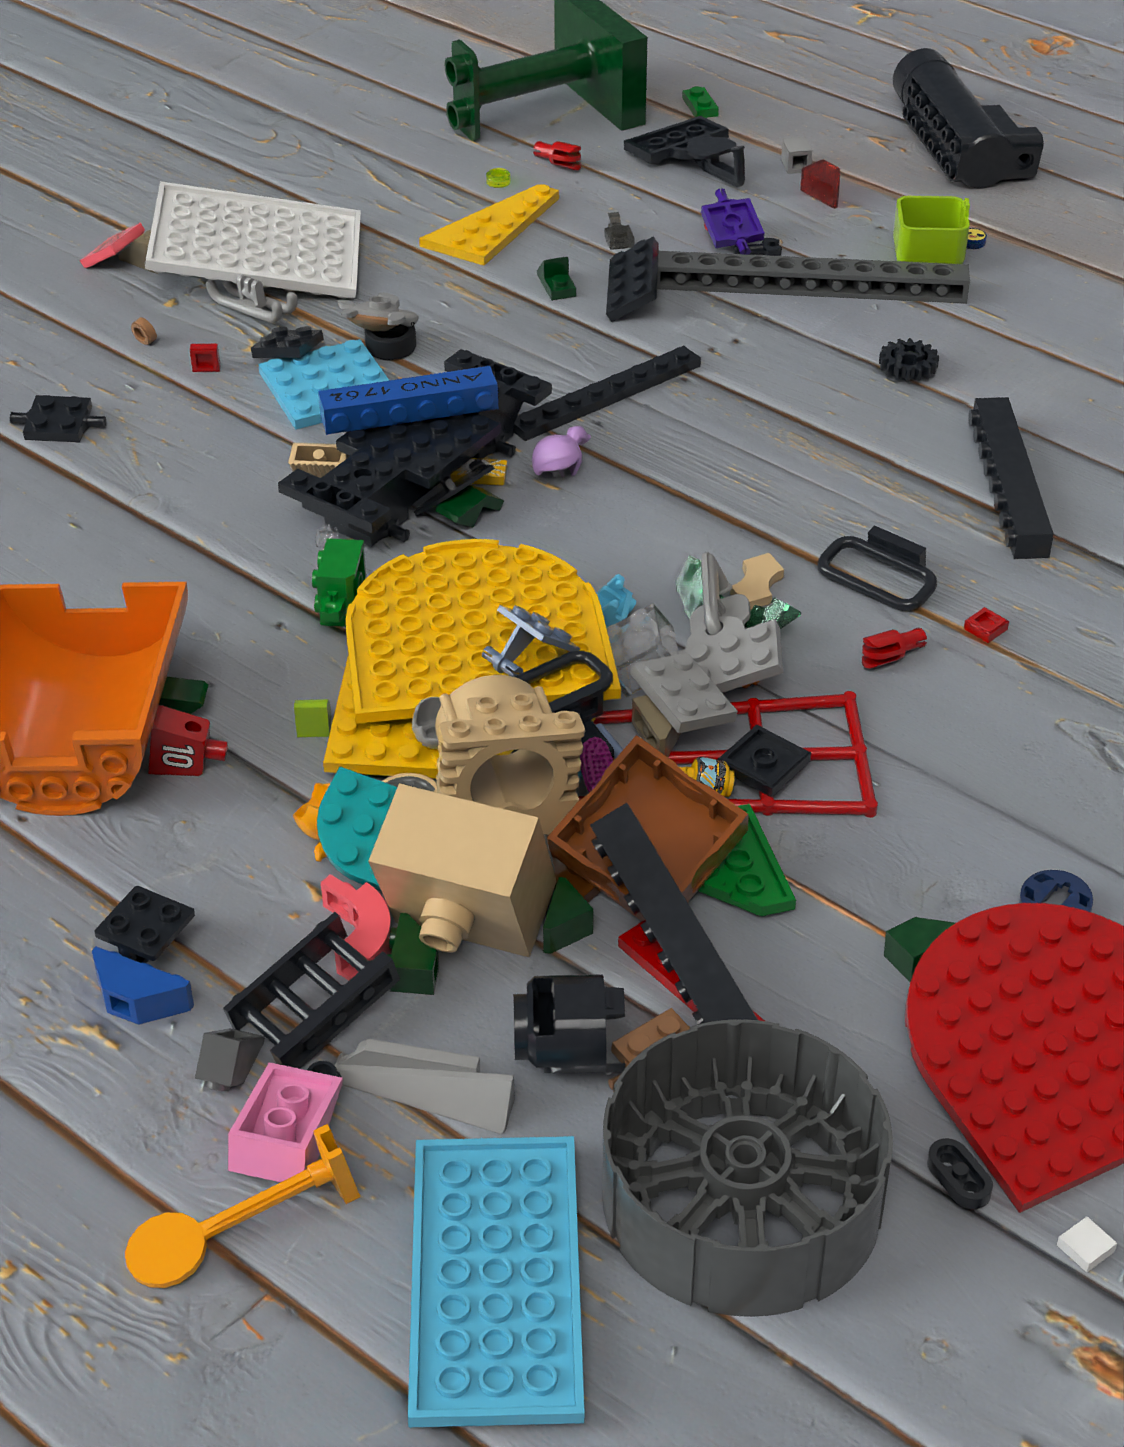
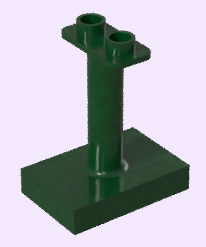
[444,0,648,141]

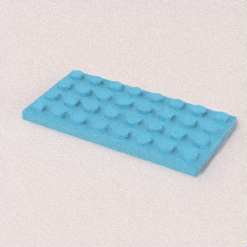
[408,1136,585,1428]

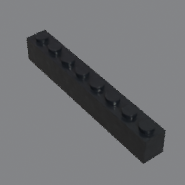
[968,397,1054,559]
[590,803,758,1024]

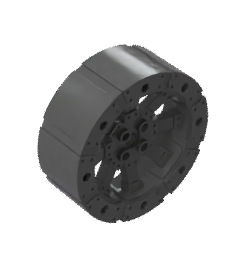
[602,1020,893,1317]

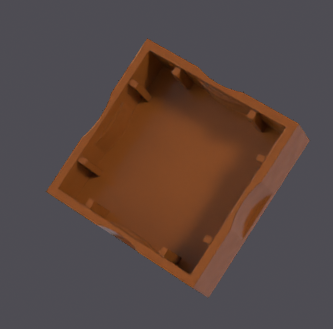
[547,735,748,921]

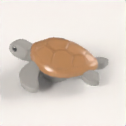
[338,293,419,331]

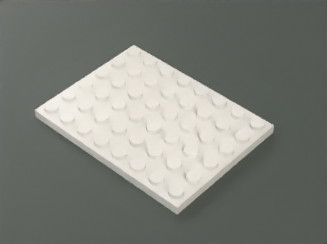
[145,181,361,299]

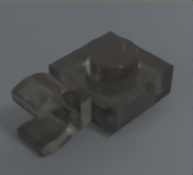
[604,212,635,250]

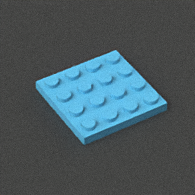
[258,339,389,430]

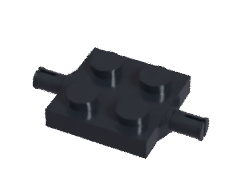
[10,395,106,443]

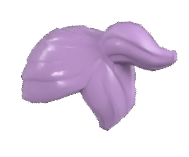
[532,426,591,476]

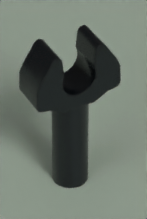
[733,238,782,256]

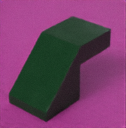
[436,485,504,527]
[159,676,209,714]

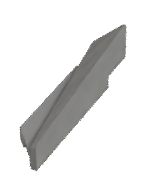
[335,1039,515,1134]

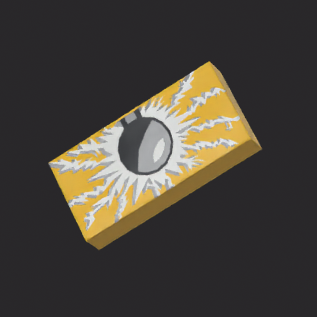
[451,458,507,485]

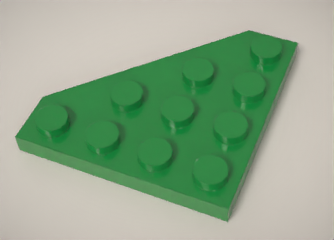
[698,804,796,916]

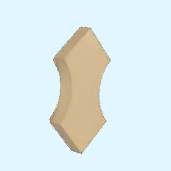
[730,553,784,610]

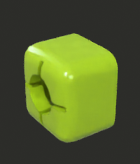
[893,196,970,264]

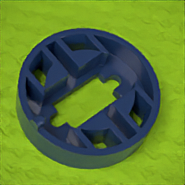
[1019,870,1093,912]

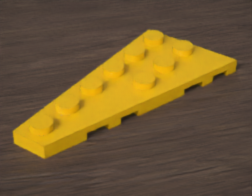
[419,184,559,266]

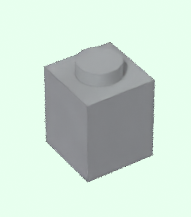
[781,137,813,174]

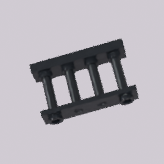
[223,912,400,1069]

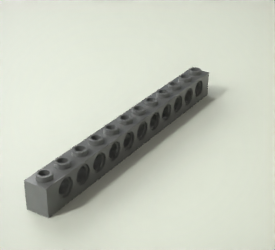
[657,251,970,304]

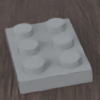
[630,653,738,733]

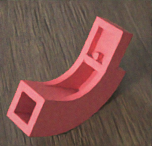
[321,874,392,981]

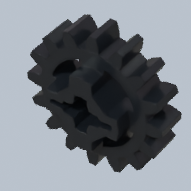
[879,338,939,382]

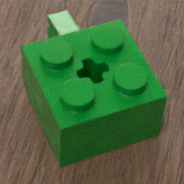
[312,538,366,627]

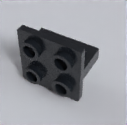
[94,886,195,963]

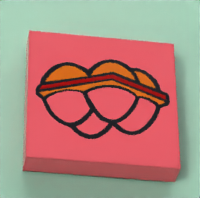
[80,223,145,268]

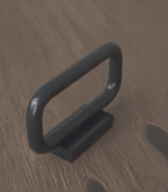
[818,525,937,611]
[515,651,613,723]

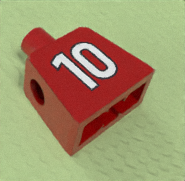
[148,705,228,776]

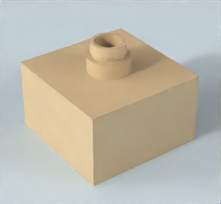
[368,783,557,958]

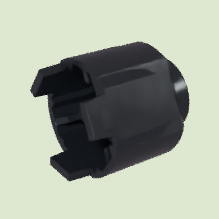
[513,974,625,1075]

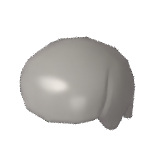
[412,696,441,749]

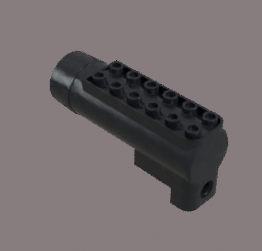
[893,48,1044,188]

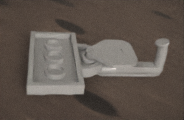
[659,552,784,693]

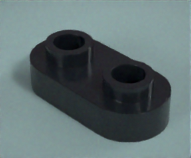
[927,1138,993,1209]

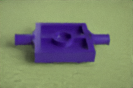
[701,188,765,255]

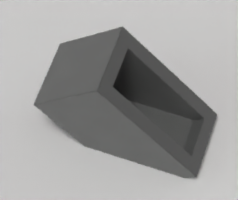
[195,1028,265,1091]

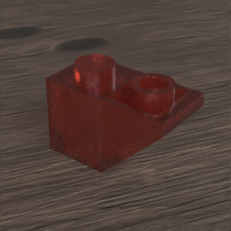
[800,159,840,209]

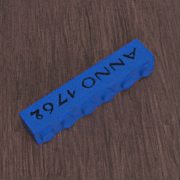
[318,366,499,435]

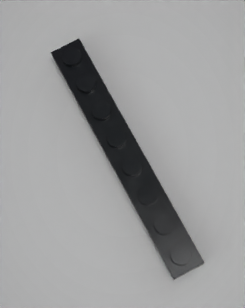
[513,346,701,441]

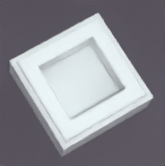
[1057,1216,1118,1273]

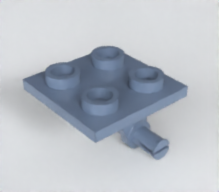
[482,605,580,677]

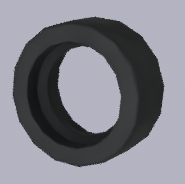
[364,324,416,360]

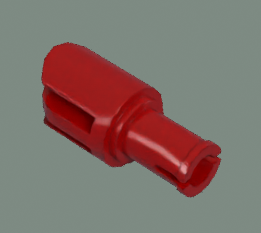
[533,141,581,170]
[862,627,927,669]

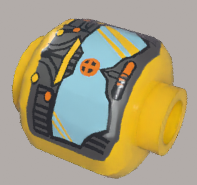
[686,757,734,797]

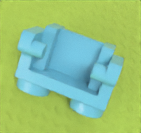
[596,574,636,635]

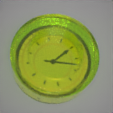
[486,168,510,188]

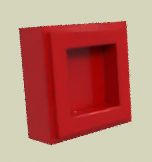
[190,343,221,372]
[964,607,1009,643]

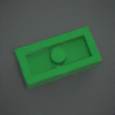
[682,86,719,118]

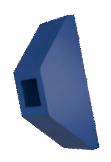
[92,946,194,1025]

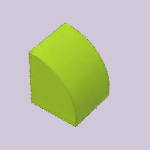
[294,699,331,737]

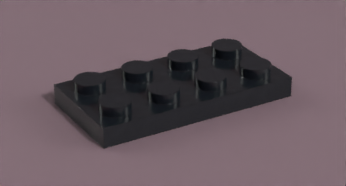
[606,236,659,322]

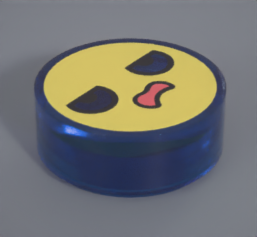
[967,228,987,249]

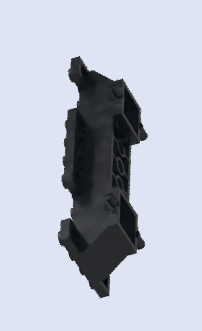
[278,349,552,547]

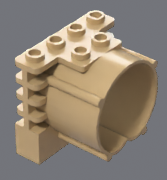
[434,675,585,835]

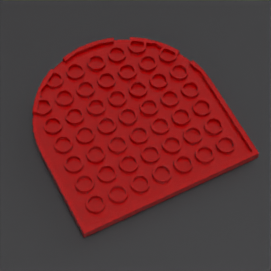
[905,903,1124,1213]

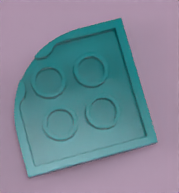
[317,767,397,892]

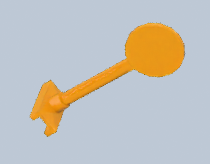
[125,1124,360,1288]

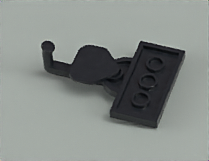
[624,116,745,187]

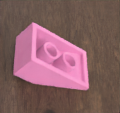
[228,1062,343,1182]

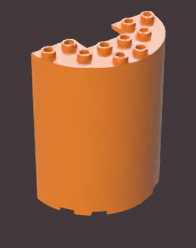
[0,581,188,816]

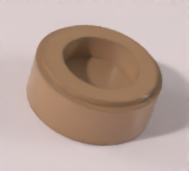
[131,317,157,345]

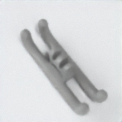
[205,275,297,323]

